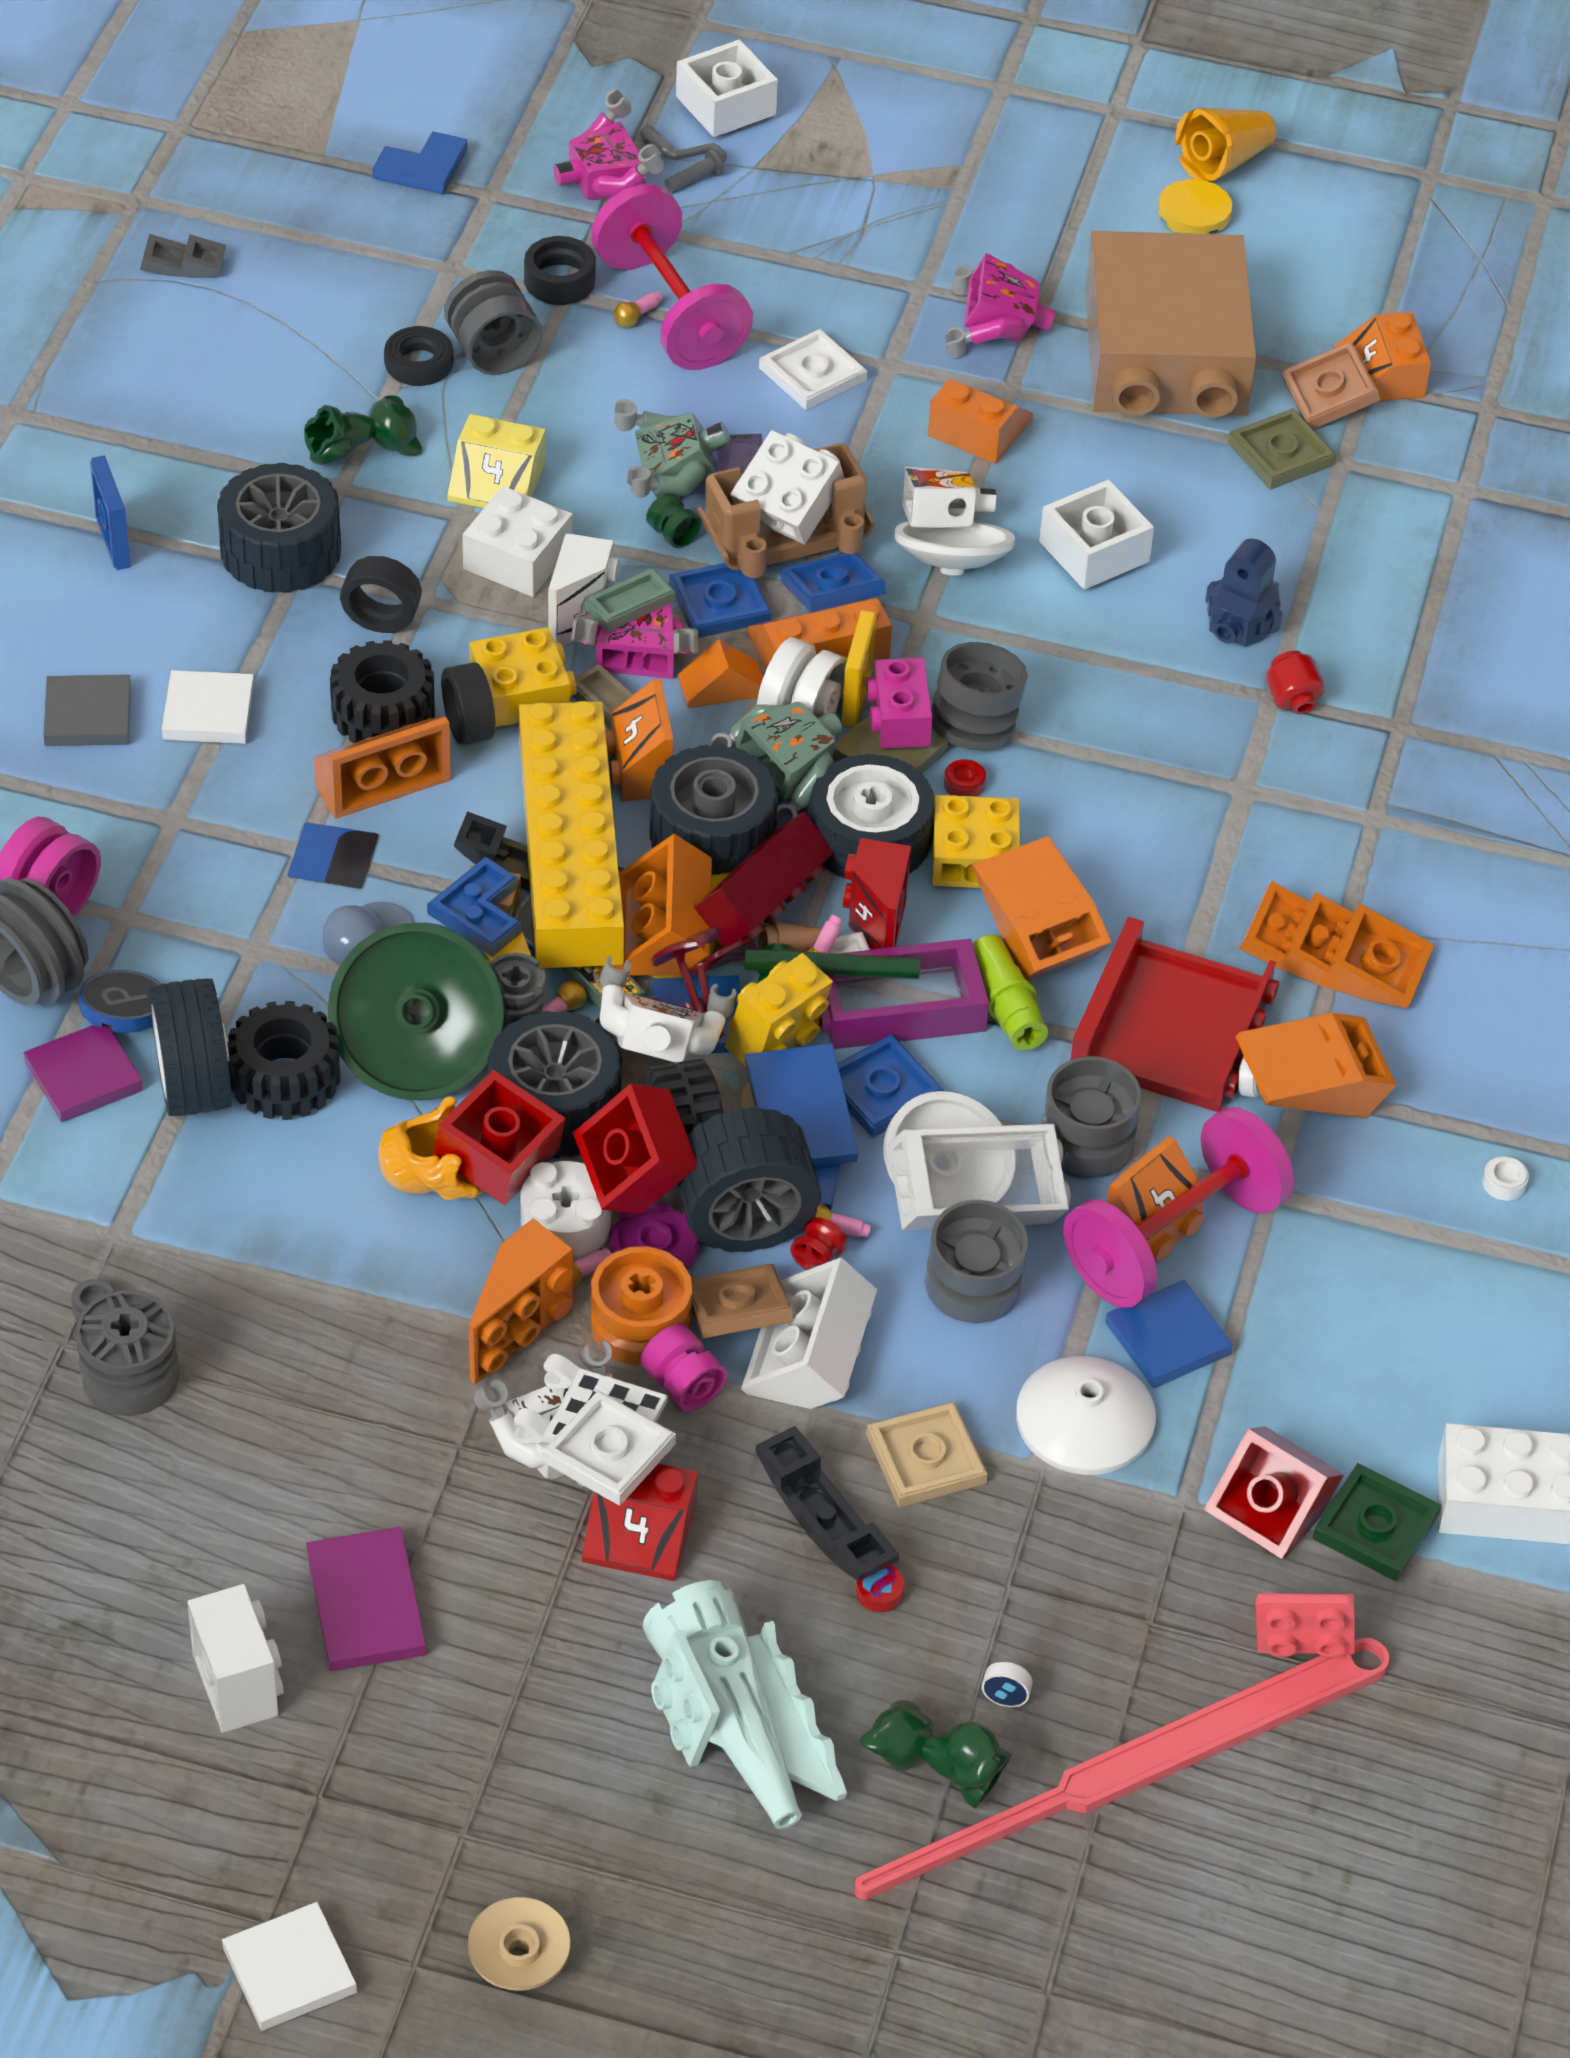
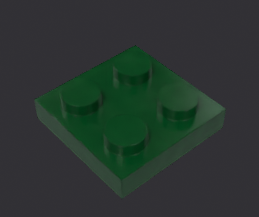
[1312,1463,1442,1582]

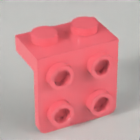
[1256,1593,1355,1657]

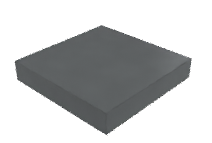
[43,675,131,746]

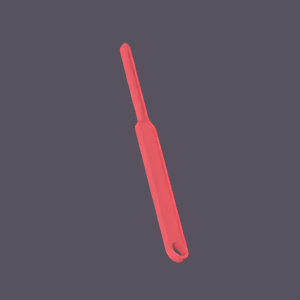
[854,1638,1389,1900]

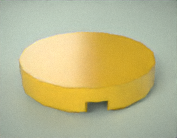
[1158,179,1232,234]

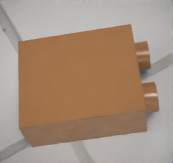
[1085,231,1256,418]

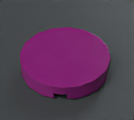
[609,1202,699,1271]

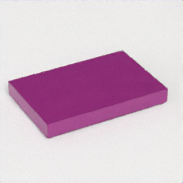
[306,1527,426,1671]

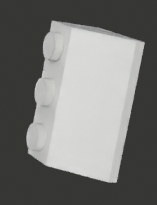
[741,1257,877,1409]

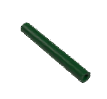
[744,948,920,979]

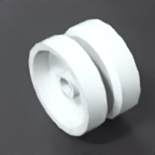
[757,637,847,718]

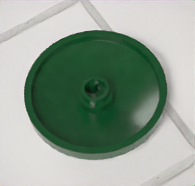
[328,922,506,1100]

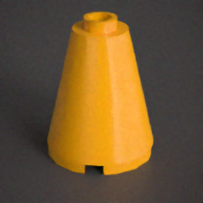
[1175,108,1276,181]

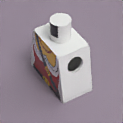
[902,467,996,527]

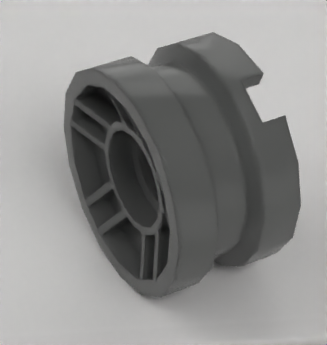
[491,953,546,1022]

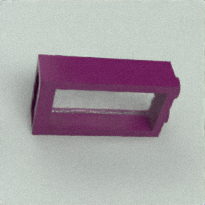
[819,938,989,1049]

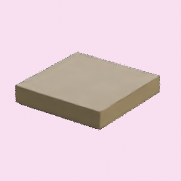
[866,1402,988,1508]

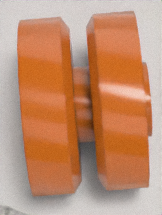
[591,1246,692,1366]

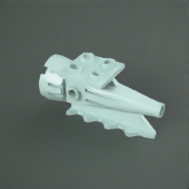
[643,1580,847,1829]

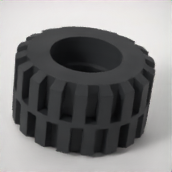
[330,640,435,743]
[227,1001,340,1120]
[642,1059,724,1135]

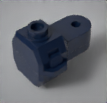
[1205,538,1283,647]

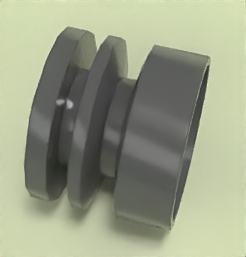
[444,270,543,375]
[931,642,1028,751]
[75,1290,180,1416]

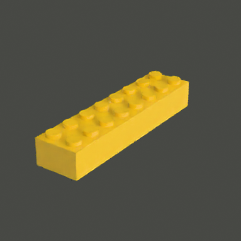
[519,701,624,968]

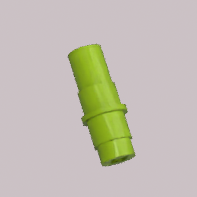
[972,934,1048,1051]

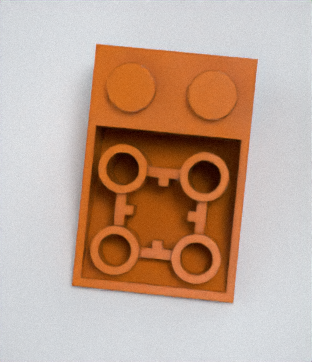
[971,836,1111,981]
[1235,1013,1397,1118]
[469,1218,573,1384]

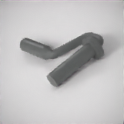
[640,125,727,193]

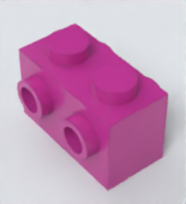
[866,658,932,749]

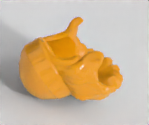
[378,1096,484,1200]

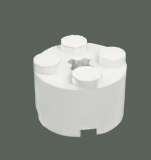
[520,1161,612,1261]

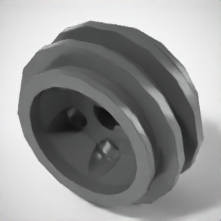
[0,878,89,1006]

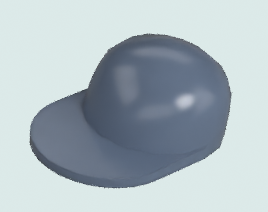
[323,902,412,965]

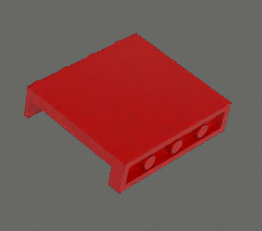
[1070,916,1280,1112]

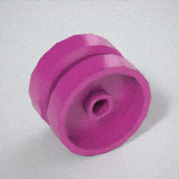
[0,816,101,917]

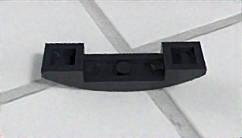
[454,811,624,892]
[755,1426,899,1581]

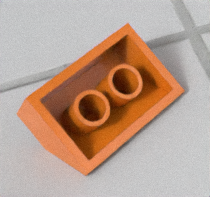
[747,598,892,669]
[314,717,451,819]
[613,834,712,975]

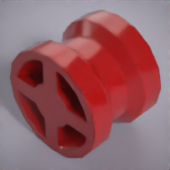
[790,1217,848,1270]

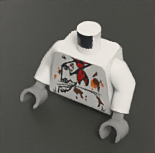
[599,956,736,1062]
[474,1340,613,1486]

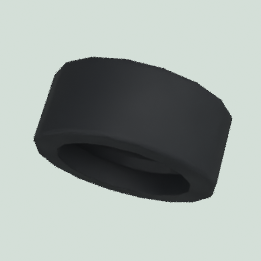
[524,236,596,305]
[340,556,422,633]
[441,662,496,745]

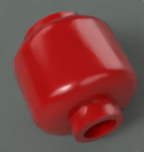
[1266,650,1325,714]

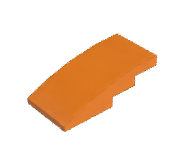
[1239,881,1434,1009]

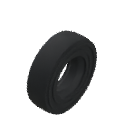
[384,326,454,386]

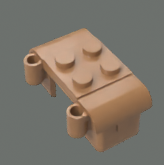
[696,443,874,578]

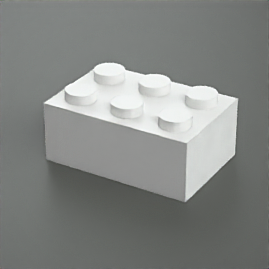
[1438,1423,1570,1545]

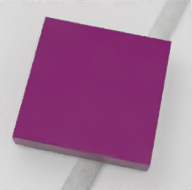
[24,1023,143,1122]

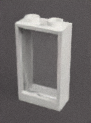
[888,1124,1071,1231]

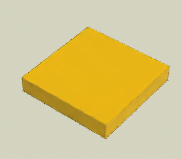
[841,610,877,728]

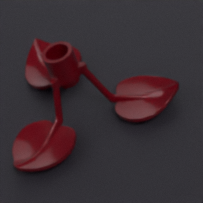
[594,927,756,1040]

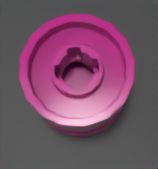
[641,1323,727,1412]

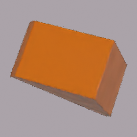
[678,639,763,708]

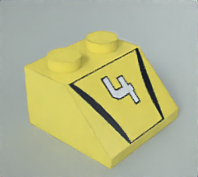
[447,414,546,508]

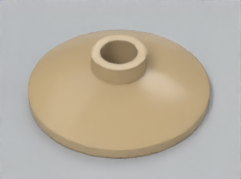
[468,1897,570,1991]

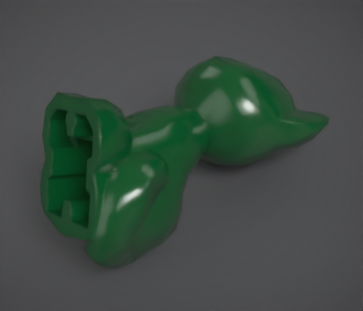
[304,395,422,465]
[860,1700,1012,1809]

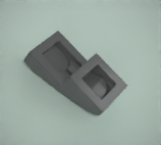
[140,234,226,278]

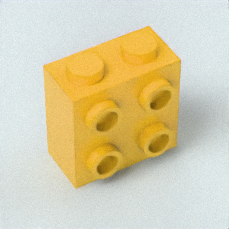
[469,627,576,727]
[932,795,1020,888]
[724,953,833,1067]

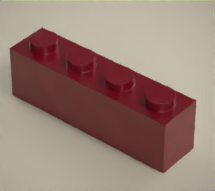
[694,811,834,947]

